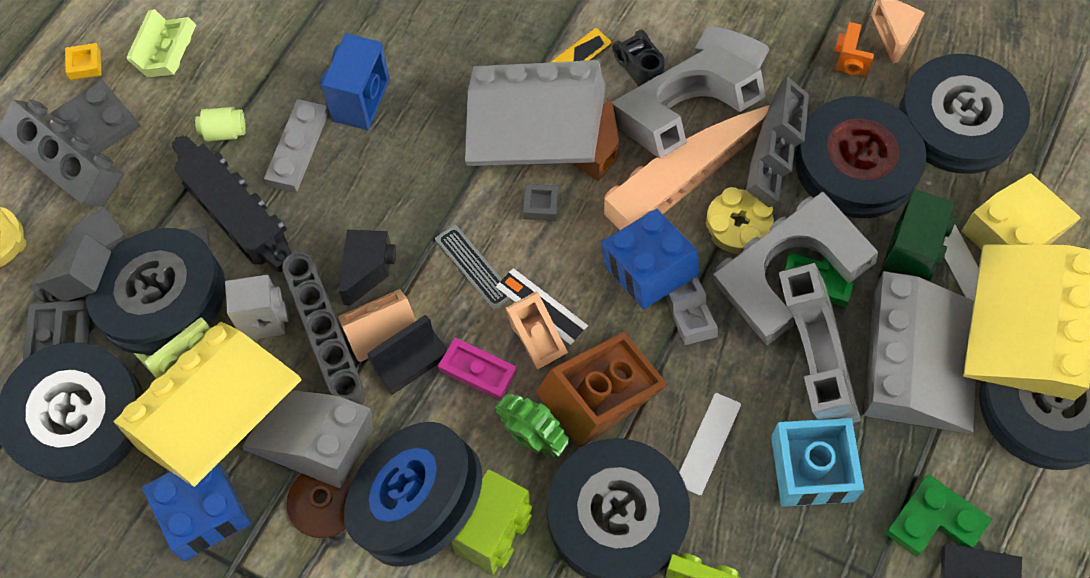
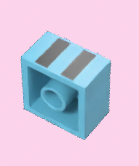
[771,418,864,507]

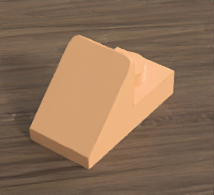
[506,291,568,369]

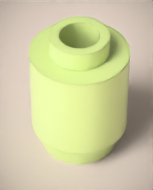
[195,107,246,142]

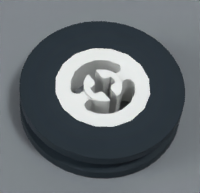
[0,342,143,483]

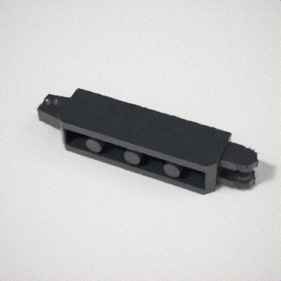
[172,135,292,273]

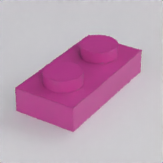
[438,338,517,401]

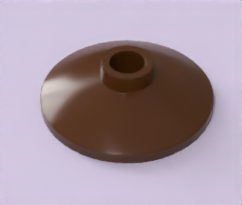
[287,474,353,538]

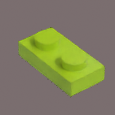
[665,553,741,578]

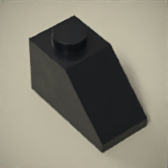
[339,229,396,306]

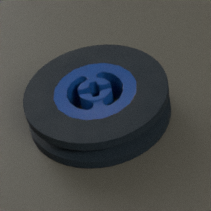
[344,422,482,567]

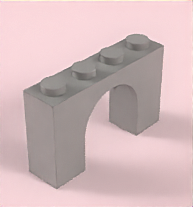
[611,44,766,159]
[713,192,878,346]
[779,263,861,423]

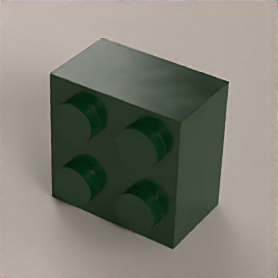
[878,189,956,281]

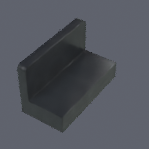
[367,315,448,395]

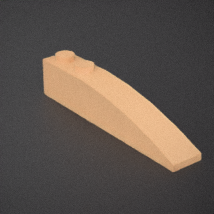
[604,105,770,230]

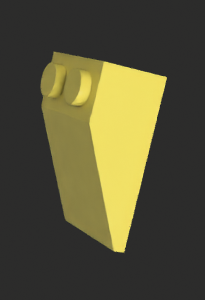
[961,173,1081,250]

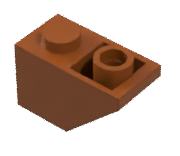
[572,100,619,181]

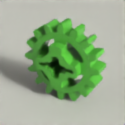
[495,393,569,458]

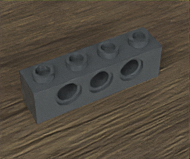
[0,99,123,206]

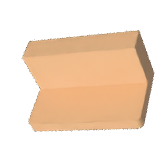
[337,289,416,362]

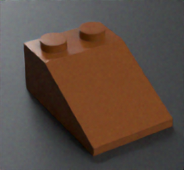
[535,332,668,448]

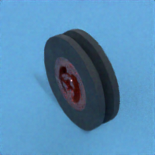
[795,96,926,218]

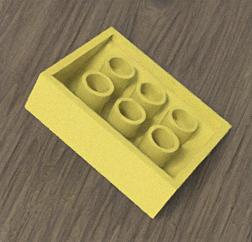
[963,245,1090,401]
[113,321,301,487]

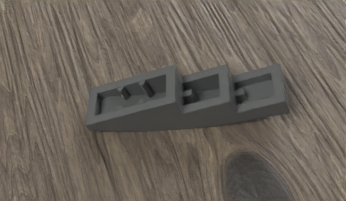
[746,76,809,207]

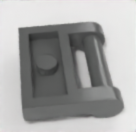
[23,300,91,361]

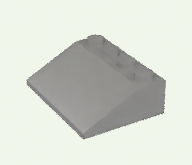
[465,60,606,166]
[863,271,976,434]

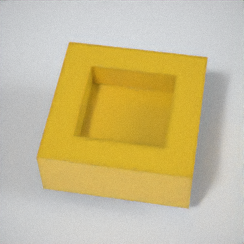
[65,43,102,80]

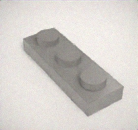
[264,99,329,192]

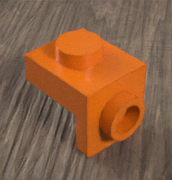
[834,22,874,77]

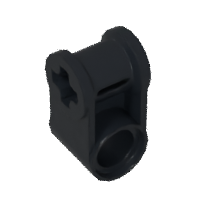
[612,29,664,87]

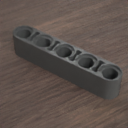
[282,252,366,405]

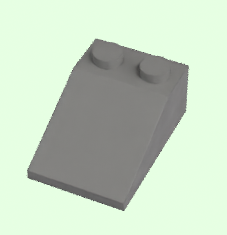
[242,390,374,489]

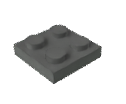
[49,80,140,153]

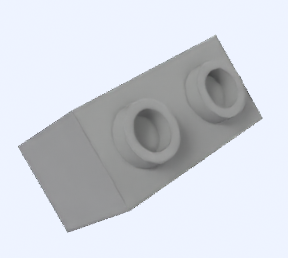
[225,275,289,340]

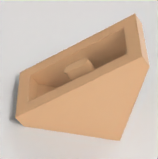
[871,0,925,64]

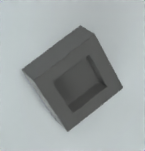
[523,183,558,221]

